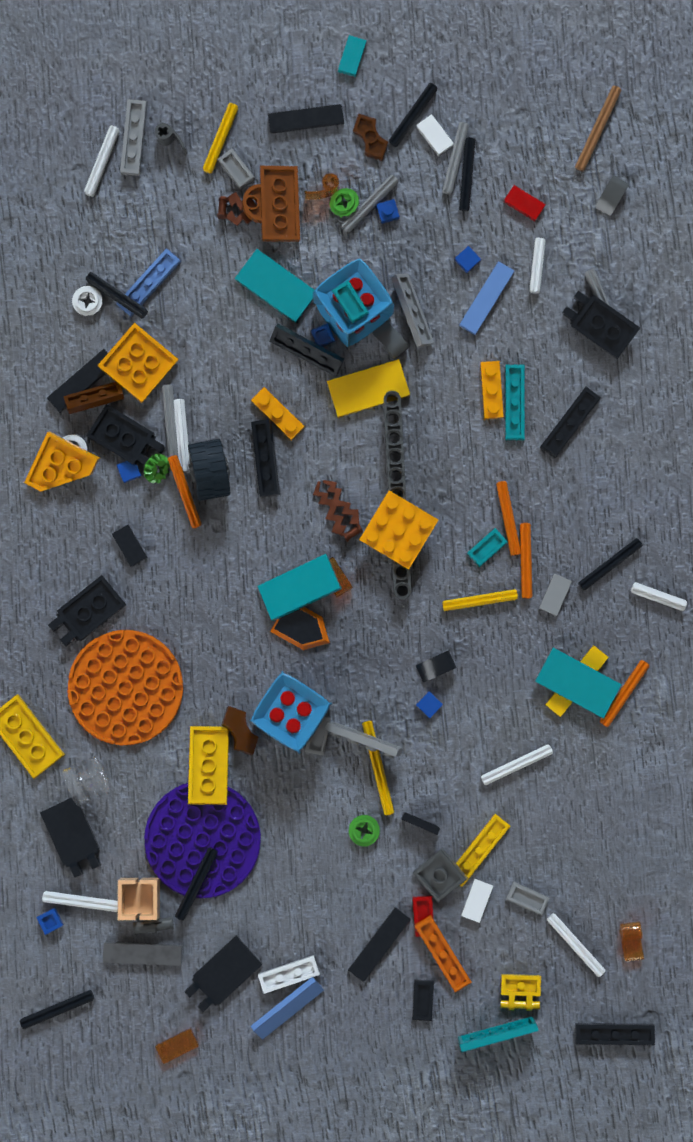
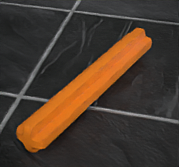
[168,455,201,528]
[496,481,521,556]
[520,523,532,599]
[600,660,650,727]

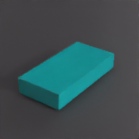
[338,35,367,77]
[332,280,369,324]
[467,528,508,567]

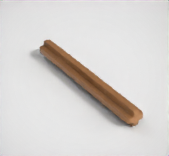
[575,85,621,171]

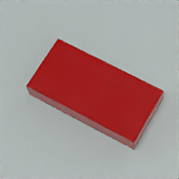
[503,185,546,221]
[412,895,434,937]

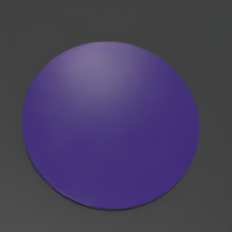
[144,783,261,898]

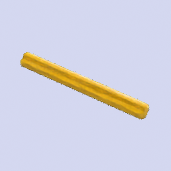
[362,721,394,816]

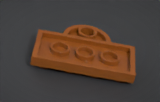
[242,165,300,242]

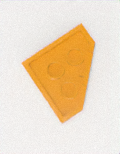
[24,431,100,492]

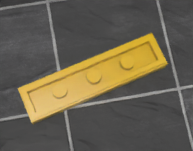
[545,645,609,717]
[456,814,510,887]

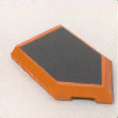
[270,607,330,650]

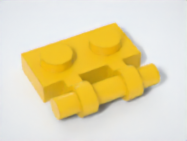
[500,974,541,1011]

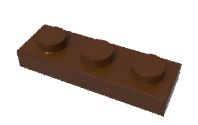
[63,382,124,414]

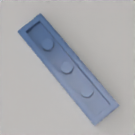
[116,248,181,317]
[459,261,514,335]
[251,977,324,1039]

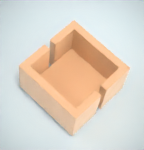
[118,878,160,920]

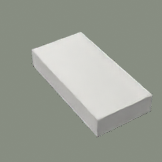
[416,114,454,157]
[461,878,493,923]

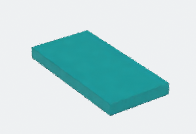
[235,249,314,323]
[257,554,342,621]
[534,647,622,718]
[457,1016,539,1052]

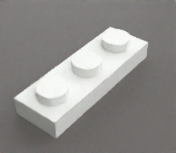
[258,955,320,994]

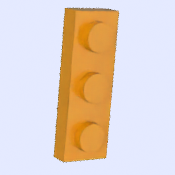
[480,361,504,419]
[251,387,305,441]

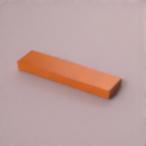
[414,915,472,993]

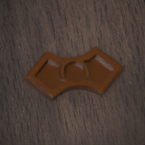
[353,113,388,161]
[222,706,259,756]

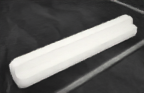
[529,238,546,294]
[631,582,687,611]

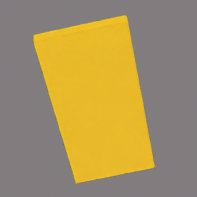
[327,359,410,418]
[0,694,65,779]
[188,726,229,805]

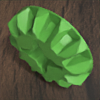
[330,188,360,218]
[144,454,170,484]
[349,815,380,846]

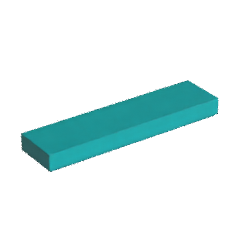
[505,364,525,441]

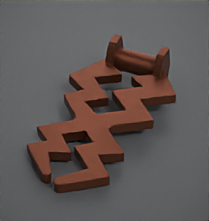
[217,192,256,226]
[313,480,363,542]

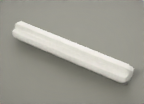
[84,125,120,197]
[174,399,190,474]
[481,745,553,785]
[42,891,118,912]
[547,913,605,977]

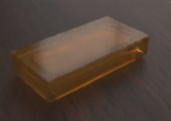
[155,1028,199,1064]

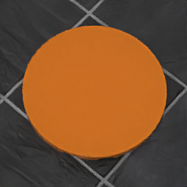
[67,630,183,745]

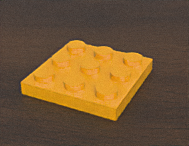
[98,322,179,403]
[359,490,438,570]

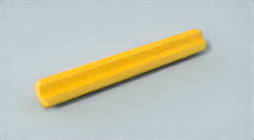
[203,103,238,174]
[442,589,518,611]

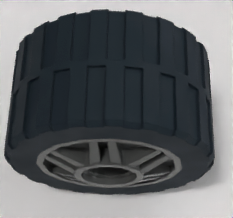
[188,439,231,501]

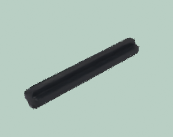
[389,83,438,147]
[459,137,476,211]
[86,272,148,319]
[578,538,643,591]
[175,847,218,921]
[20,990,94,1029]

